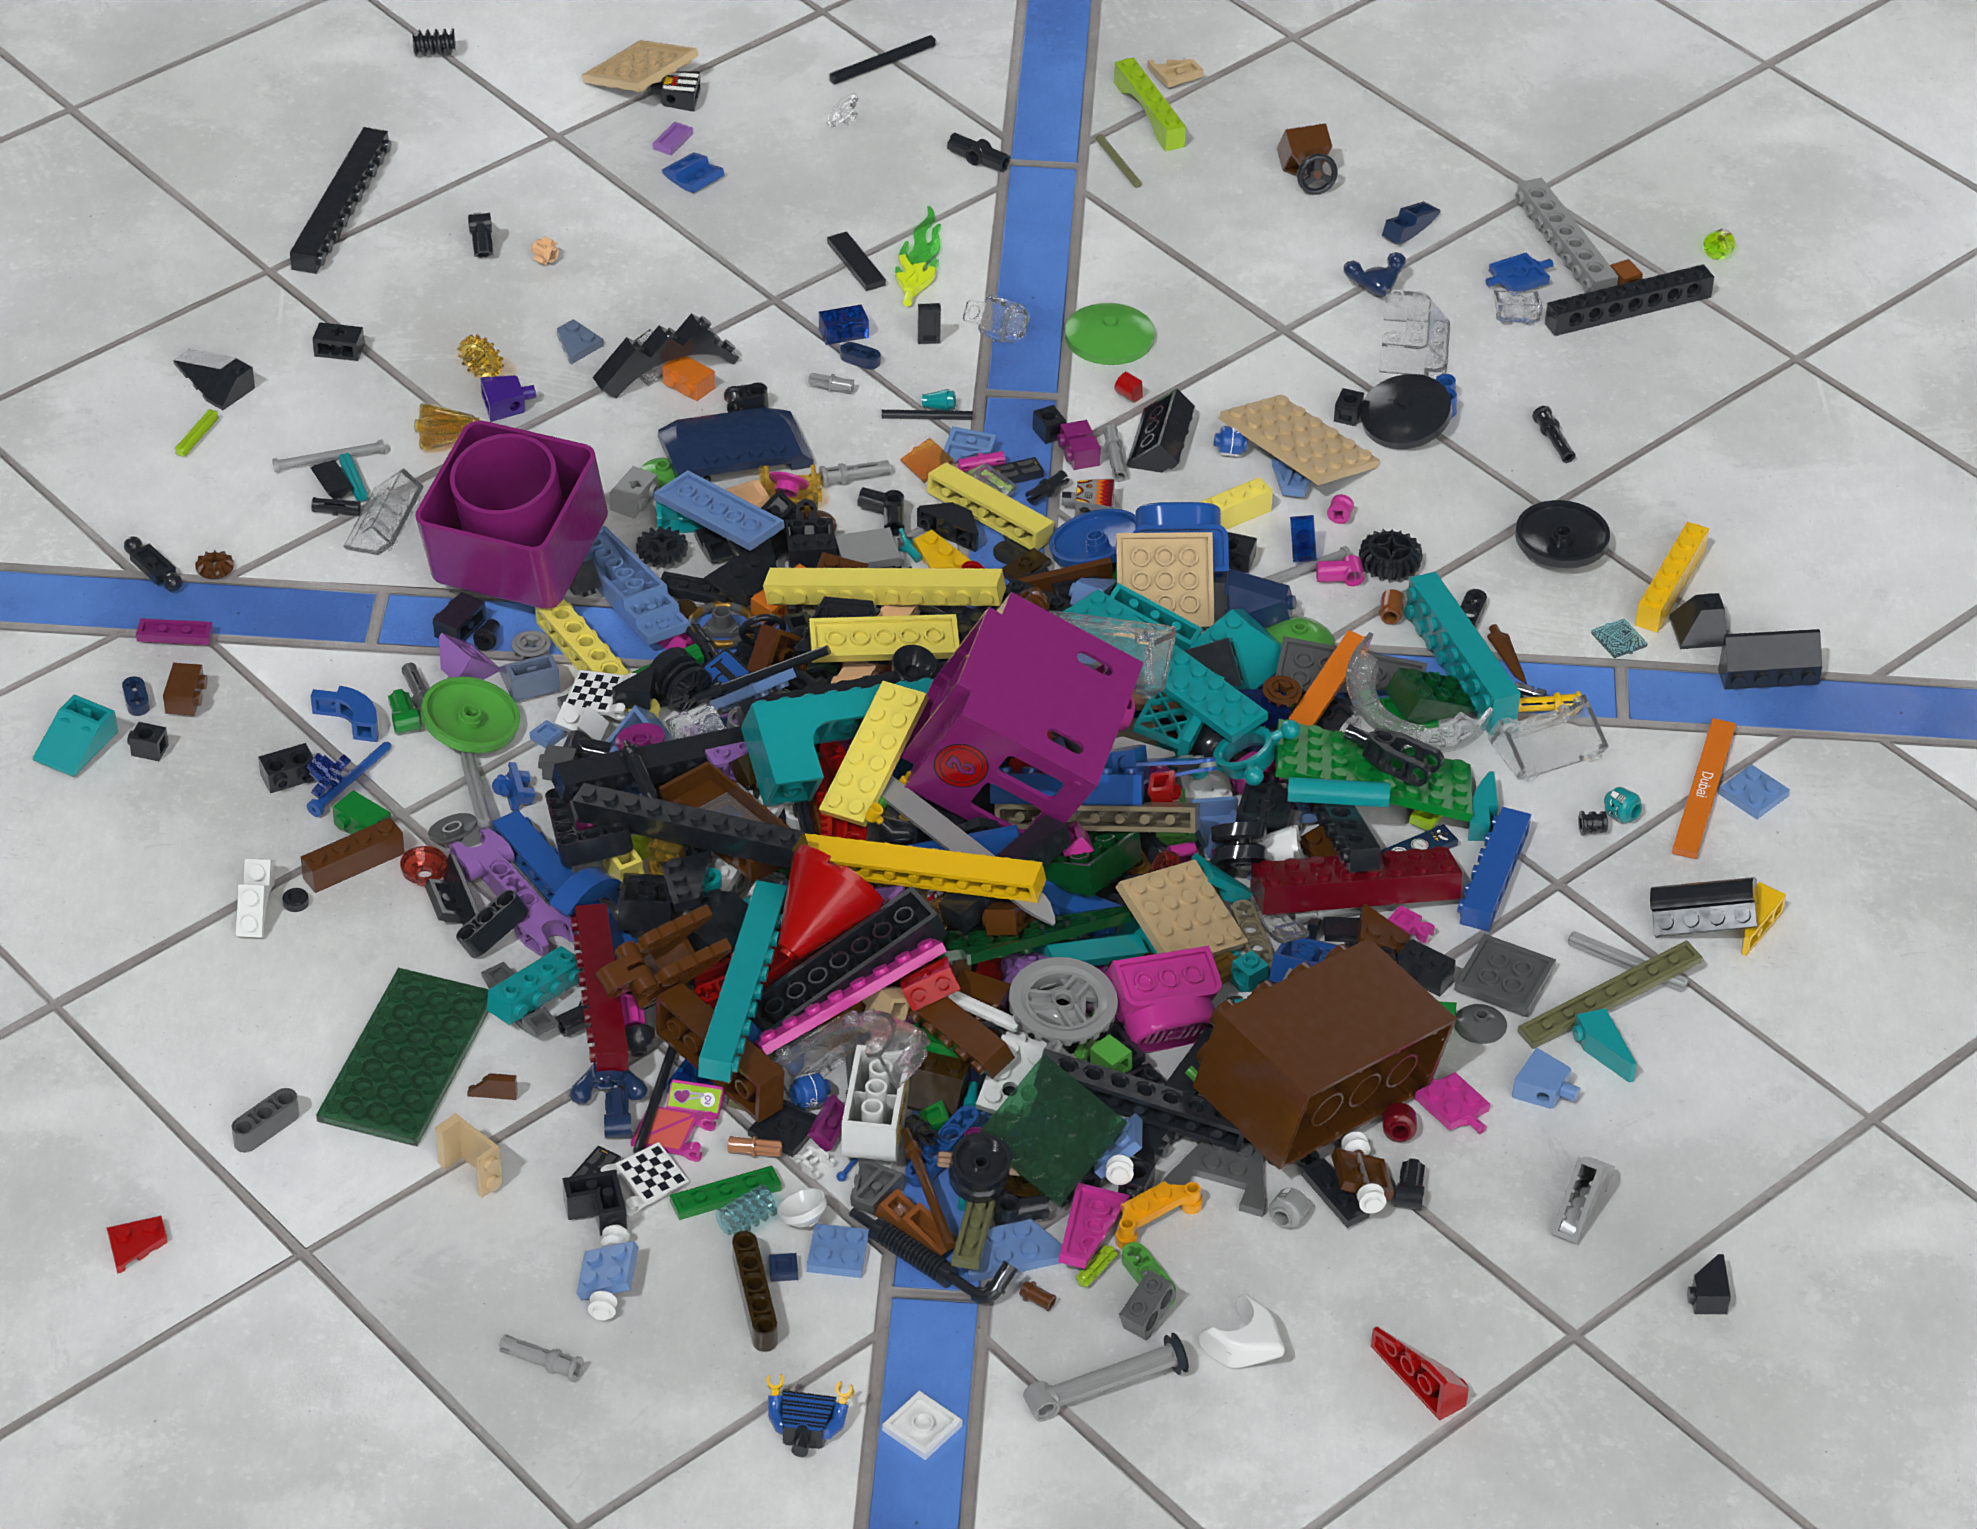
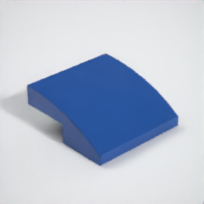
[662,152,725,193]

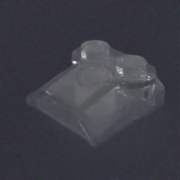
[1493,290,1543,326]

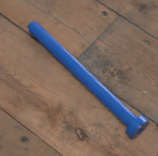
[307,742,392,817]

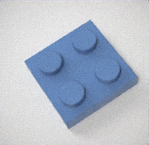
[1719,764,1790,819]
[807,1223,869,1278]

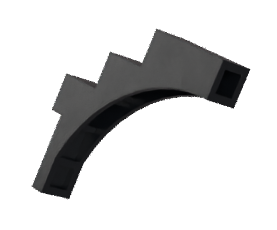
[592,313,739,399]

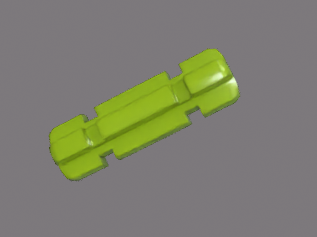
[1076,1245,1117,1287]

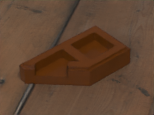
[467,1073,518,1100]

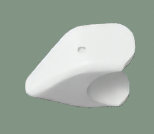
[1199,1293,1284,1368]

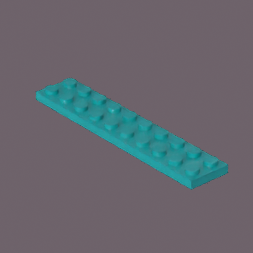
[1063,589,1268,743]

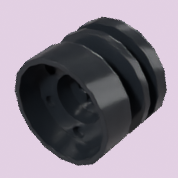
[649,647,712,712]

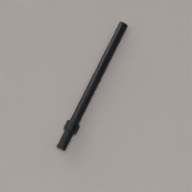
[694,645,831,703]

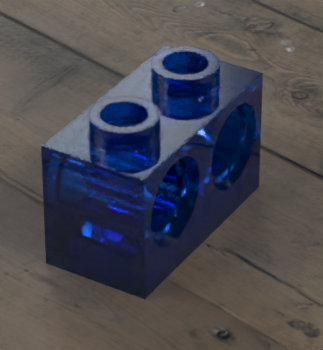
[819,304,869,345]

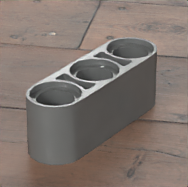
[231,1088,299,1153]

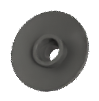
[428,813,477,843]
[1454,1004,1507,1044]

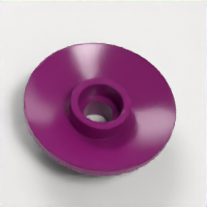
[615,723,665,751]

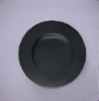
[282,888,309,912]

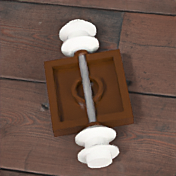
[1331,1131,1394,1213]

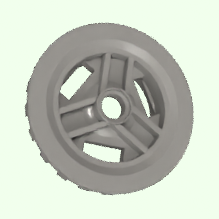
[1008,957,1118,1046]

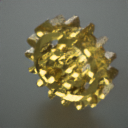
[457,334,504,377]

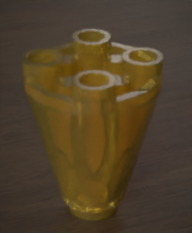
[414,403,480,450]

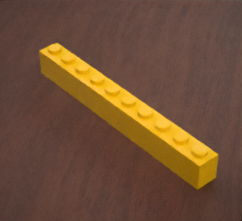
[805,834,1046,903]

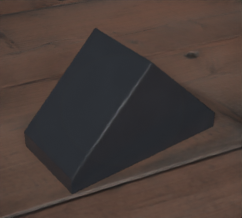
[612,666,655,710]

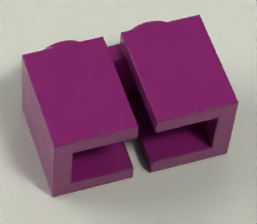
[1057,420,1101,470]

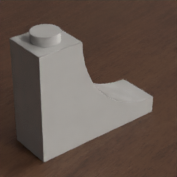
[1551,1157,1615,1244]

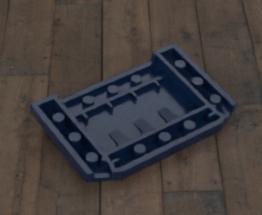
[658,407,814,478]

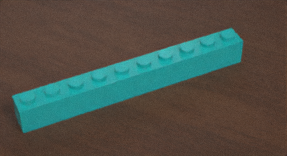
[698,880,787,1083]

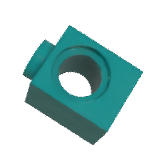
[1230,950,1269,992]

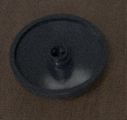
[1360,374,1452,449]
[1515,500,1610,568]

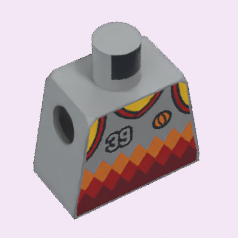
[1061,479,1115,517]

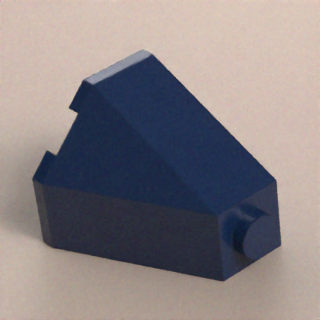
[1224,570,1297,628]

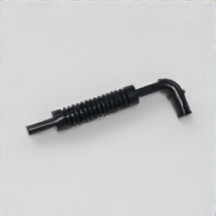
[849,1207,1018,1304]

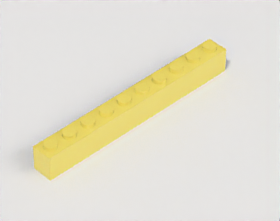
[763,568,1006,606]

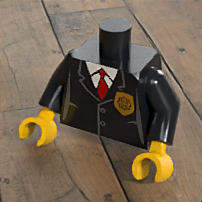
[865,771,935,845]

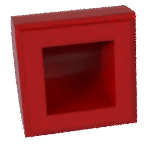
[1114,371,1143,402]

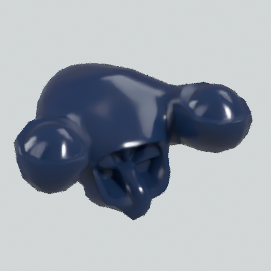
[1343,252,1406,297]
[569,1062,648,1104]

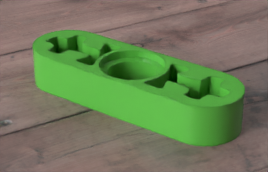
[1121,1242,1176,1306]

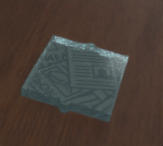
[1591,618,1648,658]

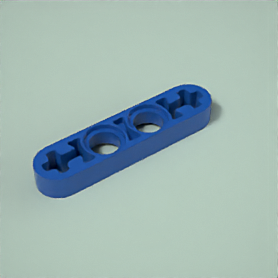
[905,1106,981,1187]

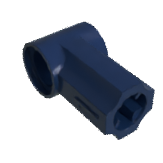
[604,1088,632,1139]

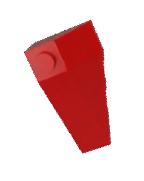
[1371,1326,1469,1421]

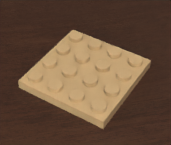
[582,40,699,92]
[1116,532,1214,629]
[1115,860,1249,957]

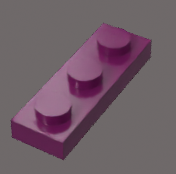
[136,618,213,645]

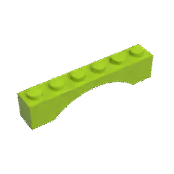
[1114,57,1186,152]

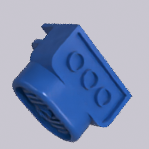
[1133,502,1229,583]

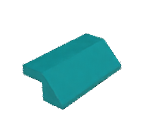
[1033,933,1149,966]

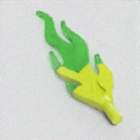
[895,206,941,307]

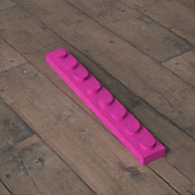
[753,938,947,1055]

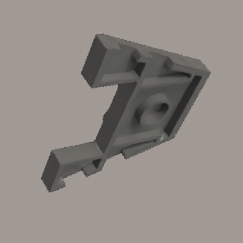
[1162,1141,1264,1217]

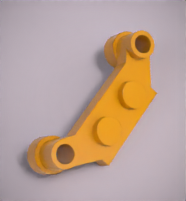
[1115,1181,1203,1249]

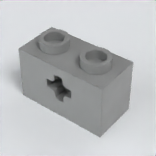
[609,466,659,519]

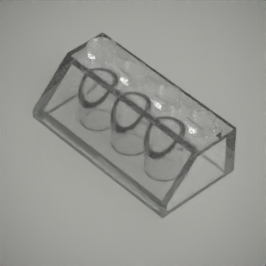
[343,468,424,555]

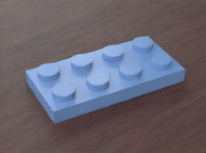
[709,668,796,712]

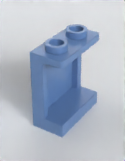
[1191,796,1239,858]

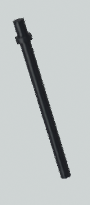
[633,1045,677,1153]

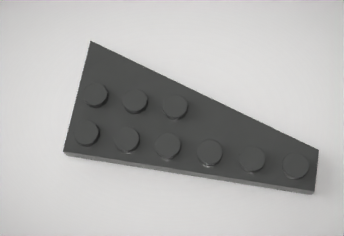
[1276,636,1427,695]

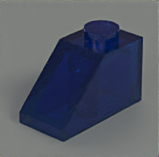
[1290,515,1317,563]

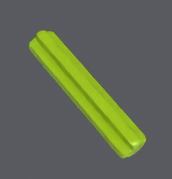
[175,409,218,457]

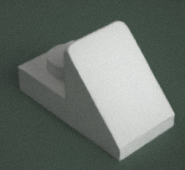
[554,702,609,741]

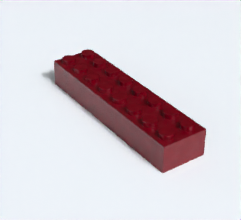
[1250,846,1463,915]

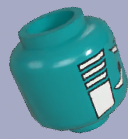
[1604,786,1642,823]

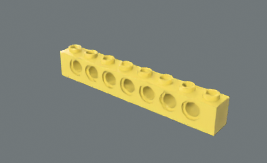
[535,598,661,719]

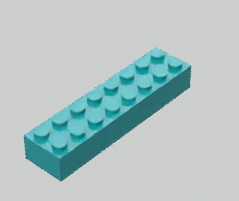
[1404,571,1521,736]

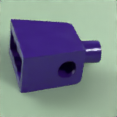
[480,375,536,422]

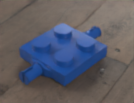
[1485,252,1553,295]

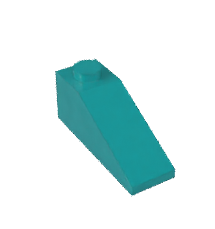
[1572,1008,1637,1082]

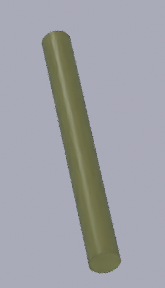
[1096,134,1141,188]

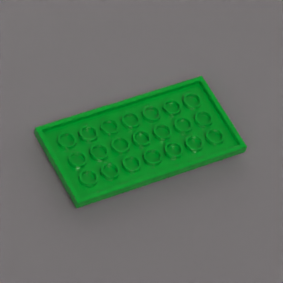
[1275,719,1473,822]

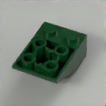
[1385,667,1476,724]

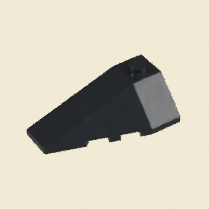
[173,349,255,410]

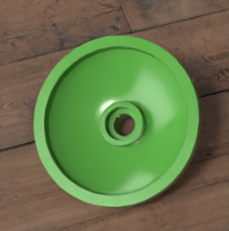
[1266,616,1334,646]

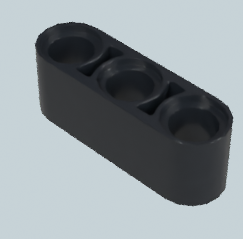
[456,890,529,958]

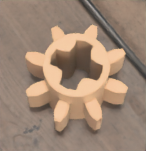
[531,236,559,266]

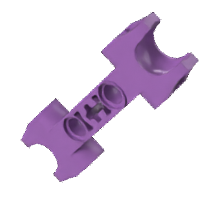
[449,827,577,956]

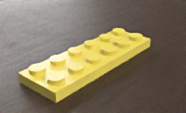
[809,614,959,663]
[819,681,929,827]

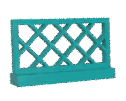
[1133,674,1225,756]

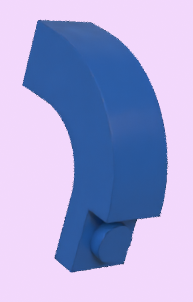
[549,867,622,920]

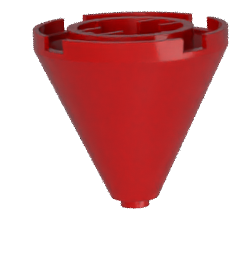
[778,844,885,961]

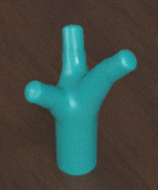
[898,528,922,563]

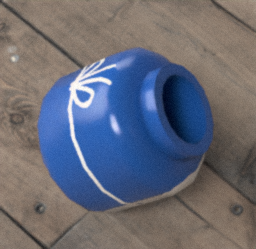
[1213,426,1248,457]
[789,1072,831,1109]

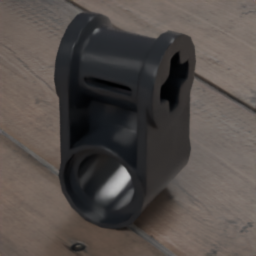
[723,382,769,412]

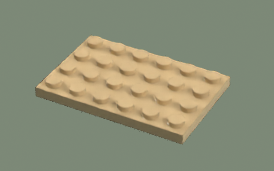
[1219,395,1380,485]

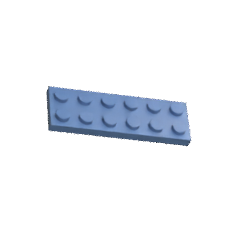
[654,470,785,551]

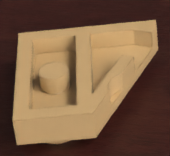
[1147,59,1204,88]

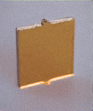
[900,438,954,483]

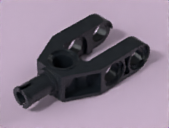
[1343,724,1445,787]

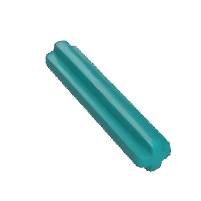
[339,453,369,502]

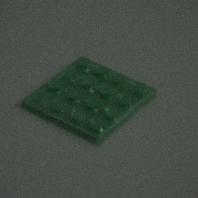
[978,1054,1128,1207]

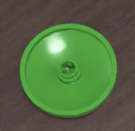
[1065,303,1154,365]
[421,677,520,753]

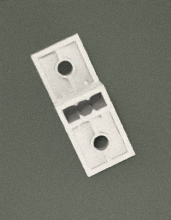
[976,1014,1054,1122]

